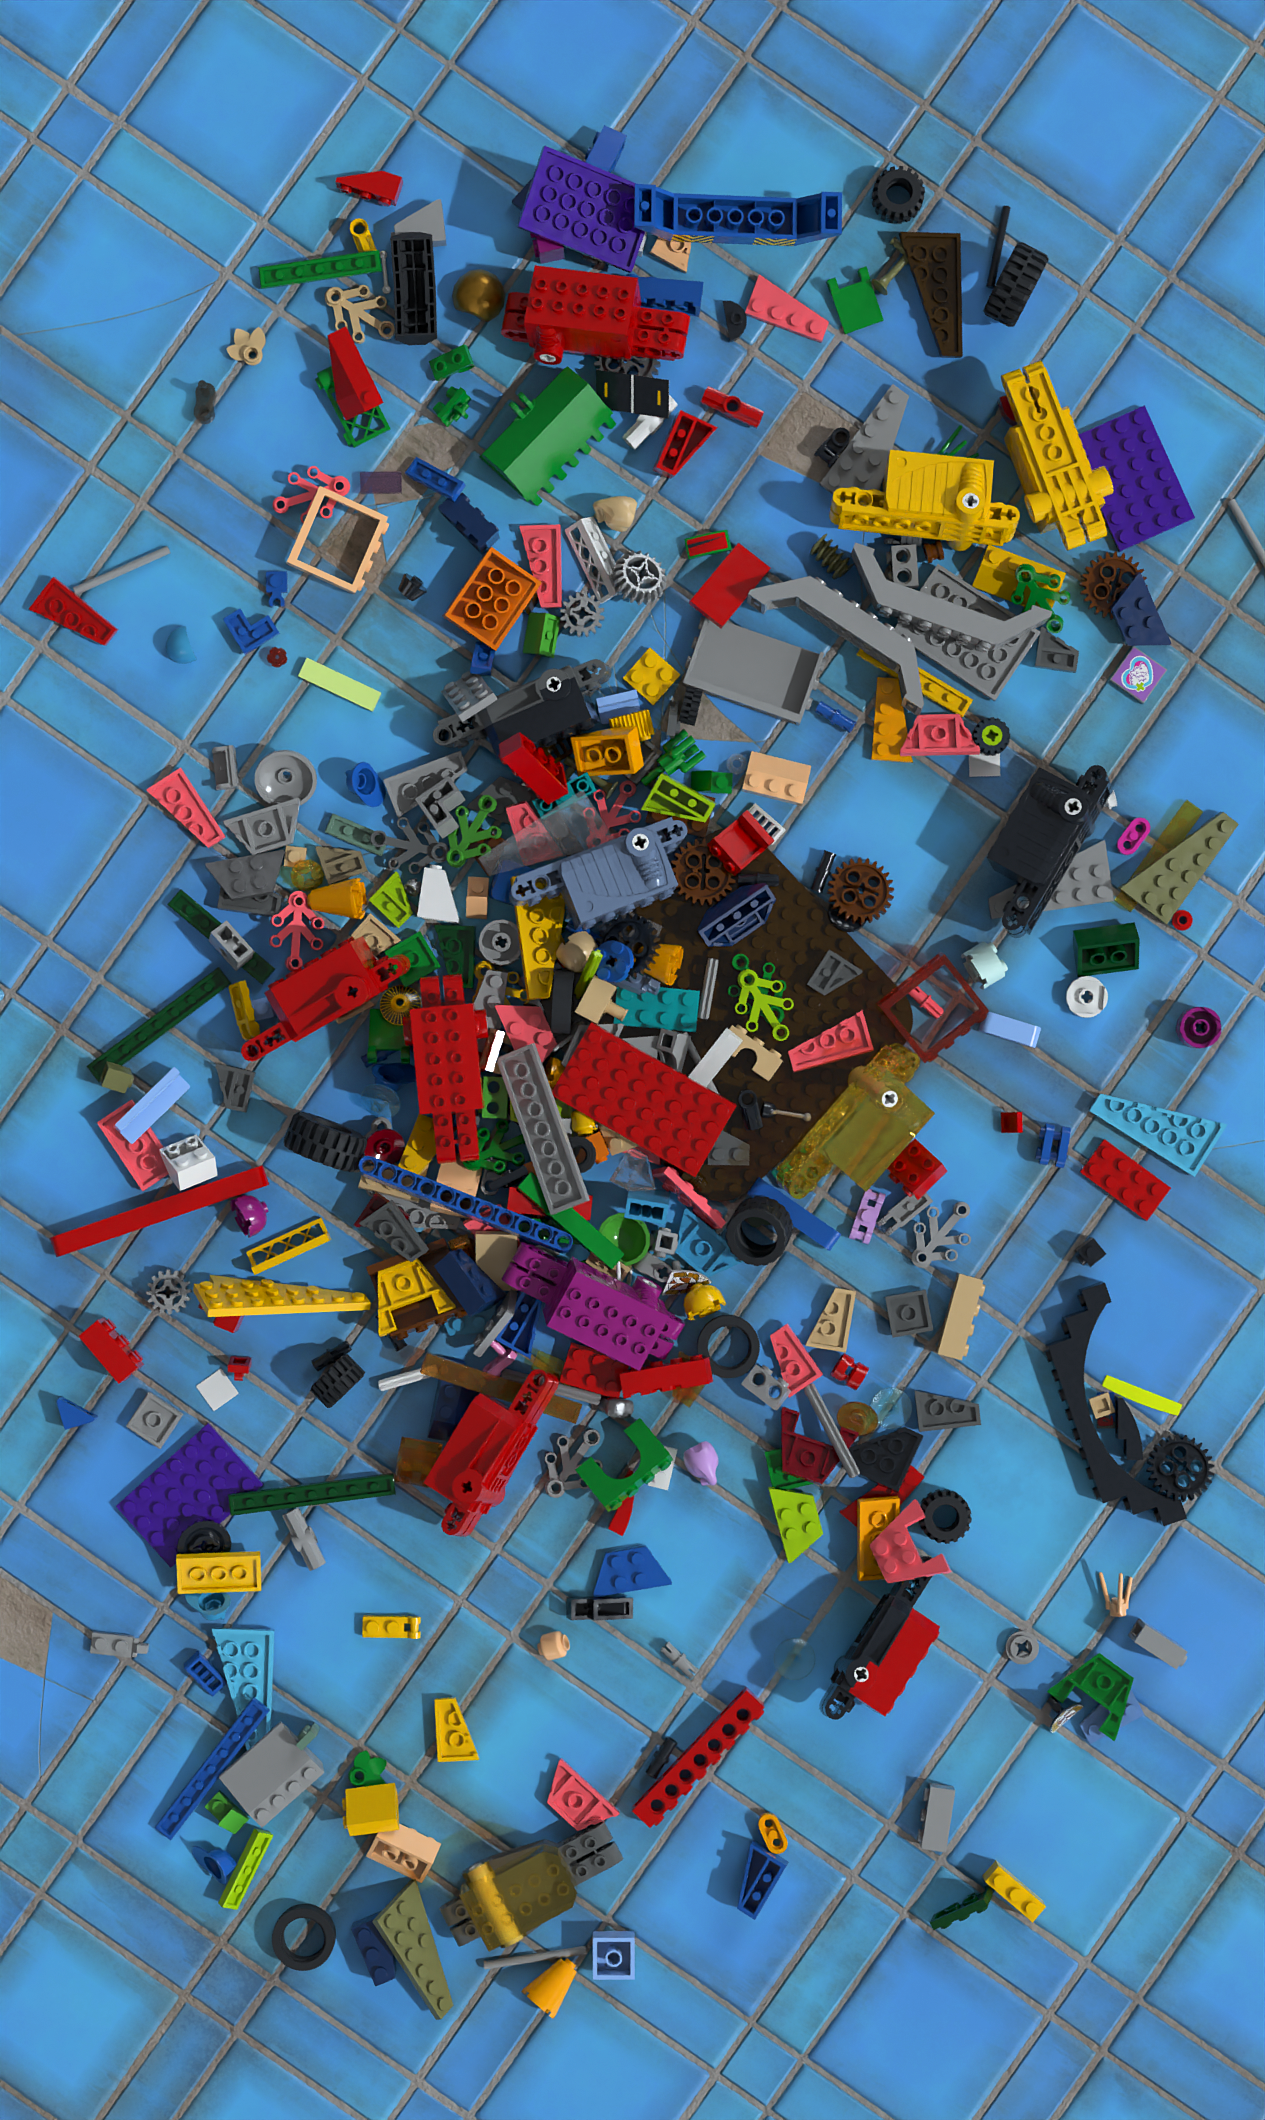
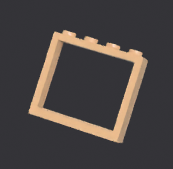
[286,486,389,594]

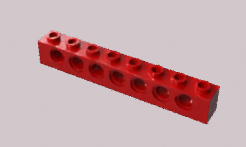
[632,1687,765,1828]

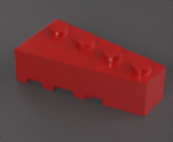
[619,1354,713,1399]

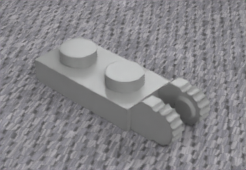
[876,1193,933,1236]

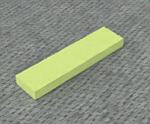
[298,658,382,712]

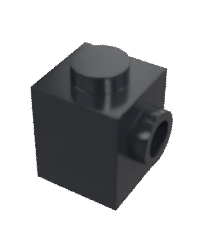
[1074,1237,1106,1267]

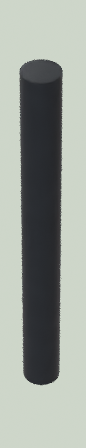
[986,206,1011,289]

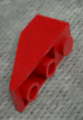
[335,171,403,207]

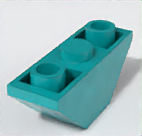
[532,772,597,819]

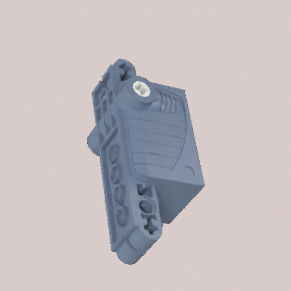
[509,817,687,931]

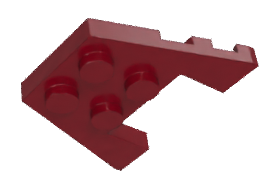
[781,1407,859,1486]

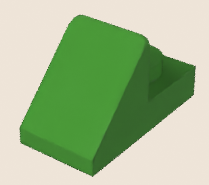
[205,1790,250,1834]

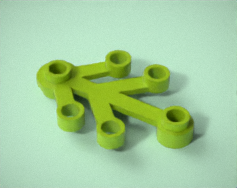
[735,969,794,1041]

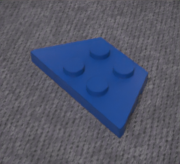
[593,1546,672,1598]

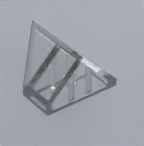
[609,1148,656,1191]

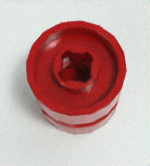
[830,1353,869,1391]

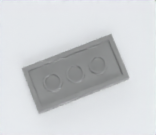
[441,671,497,722]

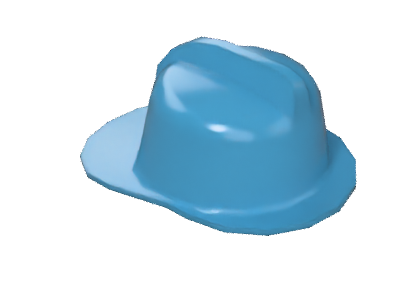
[185,1592,231,1621]

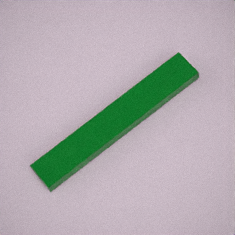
[258,250,382,289]
[517,1172,624,1270]

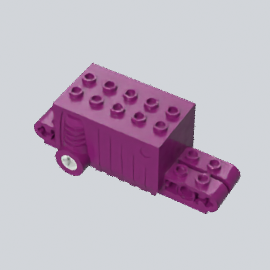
[501,1242,685,1371]

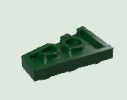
[434,925,476,988]
[930,1885,995,1930]

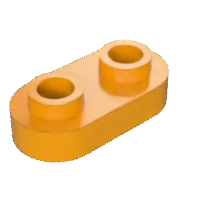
[758,1812,788,1854]

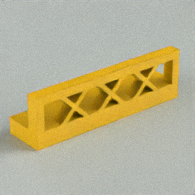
[246,1217,332,1275]

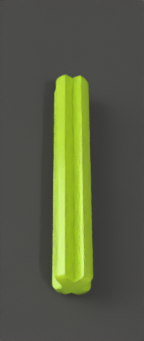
[573,949,603,999]

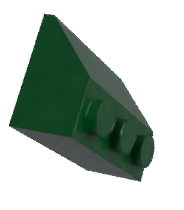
[1073,922,1140,977]

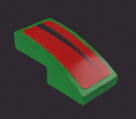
[684,530,732,560]

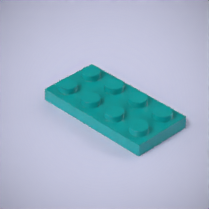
[614,986,700,1032]

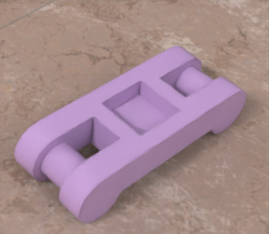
[849,1187,886,1245]

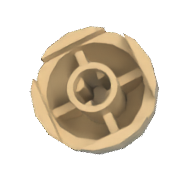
[556,931,598,972]

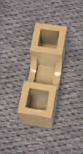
[729,1024,783,1081]

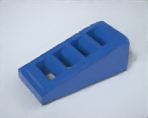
[183,1650,227,1697]

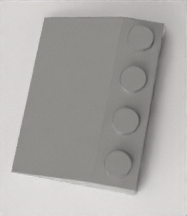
[219,1721,325,1828]

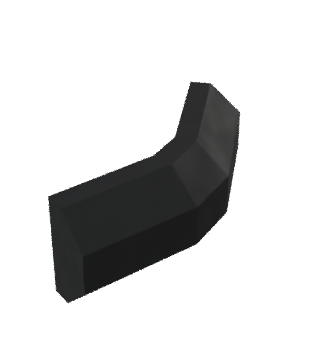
[390,232,437,346]

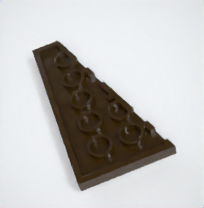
[899,232,963,358]

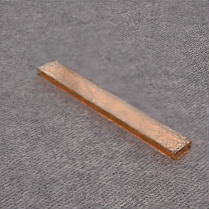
[420,1353,582,1424]

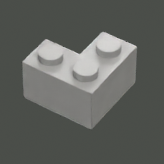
[415,776,465,839]

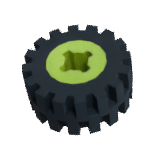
[972,717,1010,756]

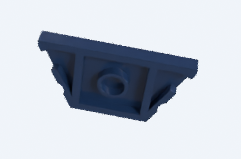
[1110,572,1172,646]

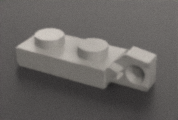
[90,1631,149,1658]

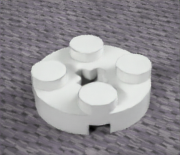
[1065,976,1108,1018]

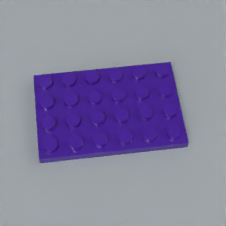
[516,146,645,273]
[1079,405,1195,552]
[116,1423,264,1568]

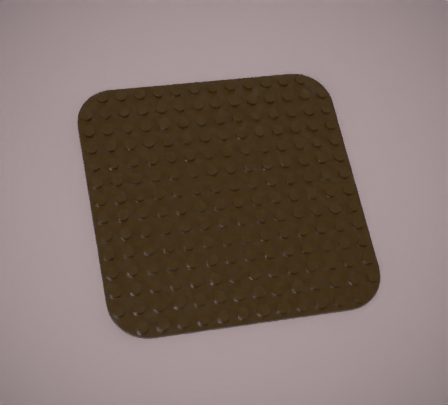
[540,828,913,1201]

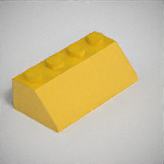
[972,545,1066,608]

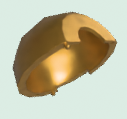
[452,269,505,322]

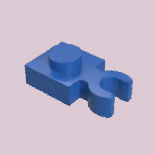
[266,571,288,608]

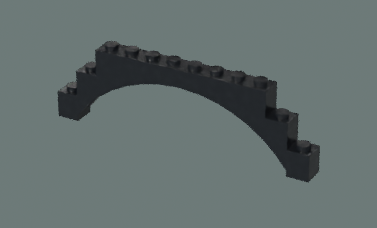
[1044,1282,1187,1526]

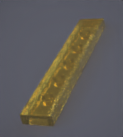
[1114,800,1203,912]

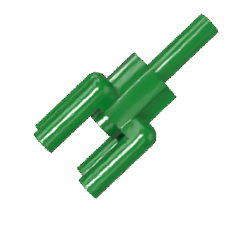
[641,729,706,787]

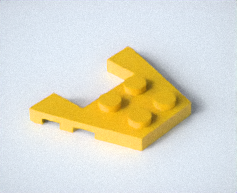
[378,1258,456,1337]

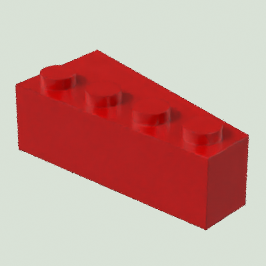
[499,732,569,805]
[507,1186,593,1220]

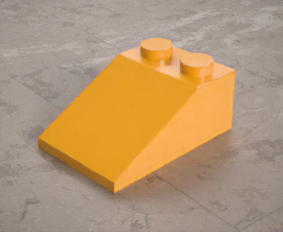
[571,726,644,777]

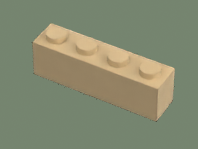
[936,1273,985,1360]

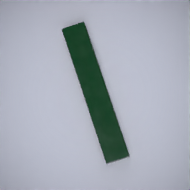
[167,889,275,985]

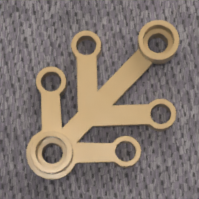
[325,285,395,344]

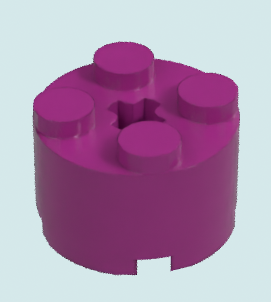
[1176,1007,1221,1049]

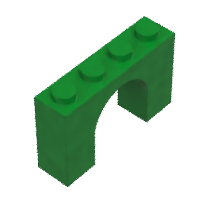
[575,1418,673,1512]

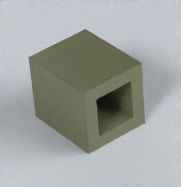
[99,1061,134,1094]

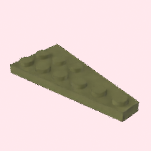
[1118,812,1239,924]
[372,1879,453,2020]

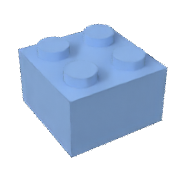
[593,1931,635,1980]

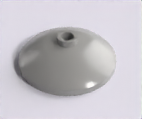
[255,750,317,806]

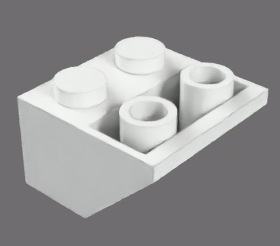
[159,1135,217,1191]

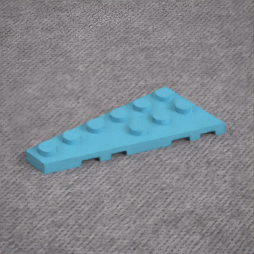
[1089,1094,1228,1177]
[212,1628,275,1751]

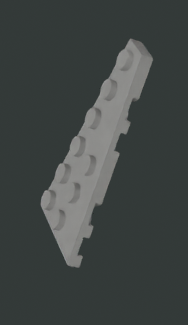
[820,384,909,494]
[988,840,1114,919]

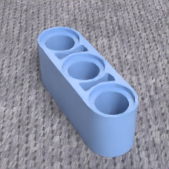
[978,1011,1041,1048]

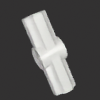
[622,395,678,450]

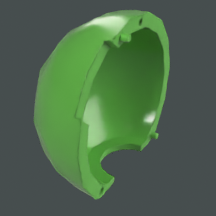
[599,1213,650,1266]

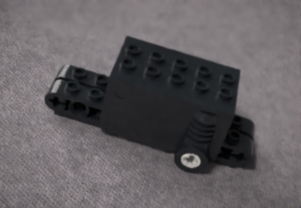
[987,765,1113,938]

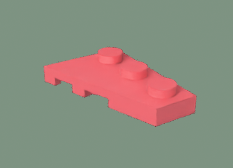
[770,1323,823,1398]

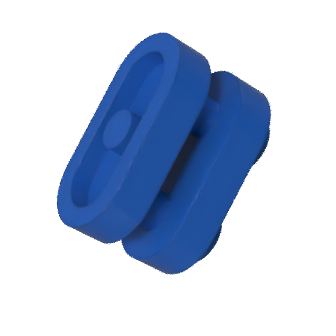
[1035,1123,1071,1168]

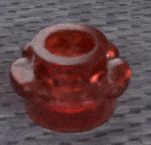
[267,647,287,668]

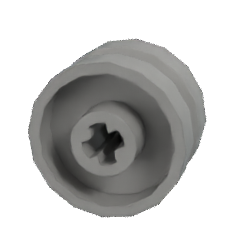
[479,919,521,966]

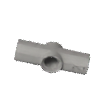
[282,1507,326,1571]

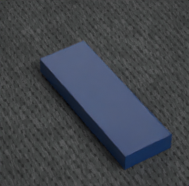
[405,457,466,502]

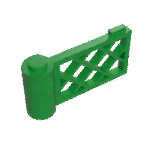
[315,366,391,448]

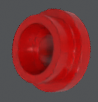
[1172,910,1193,931]

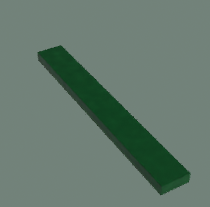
[87,967,232,1083]
[228,1473,396,1516]

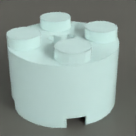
[961,941,1008,990]

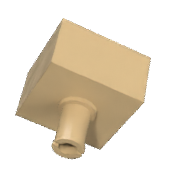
[575,975,628,1024]

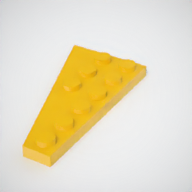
[510,876,565,1000]

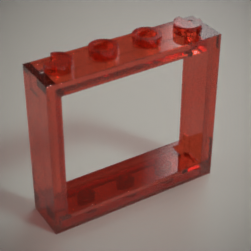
[876,951,989,1063]

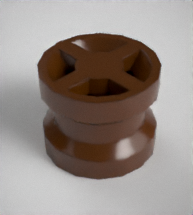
[923,540,944,563]

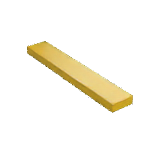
[856,649,973,718]

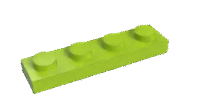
[218,1828,273,1910]

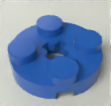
[594,940,634,983]

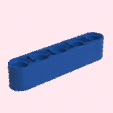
[747,1177,842,1251]

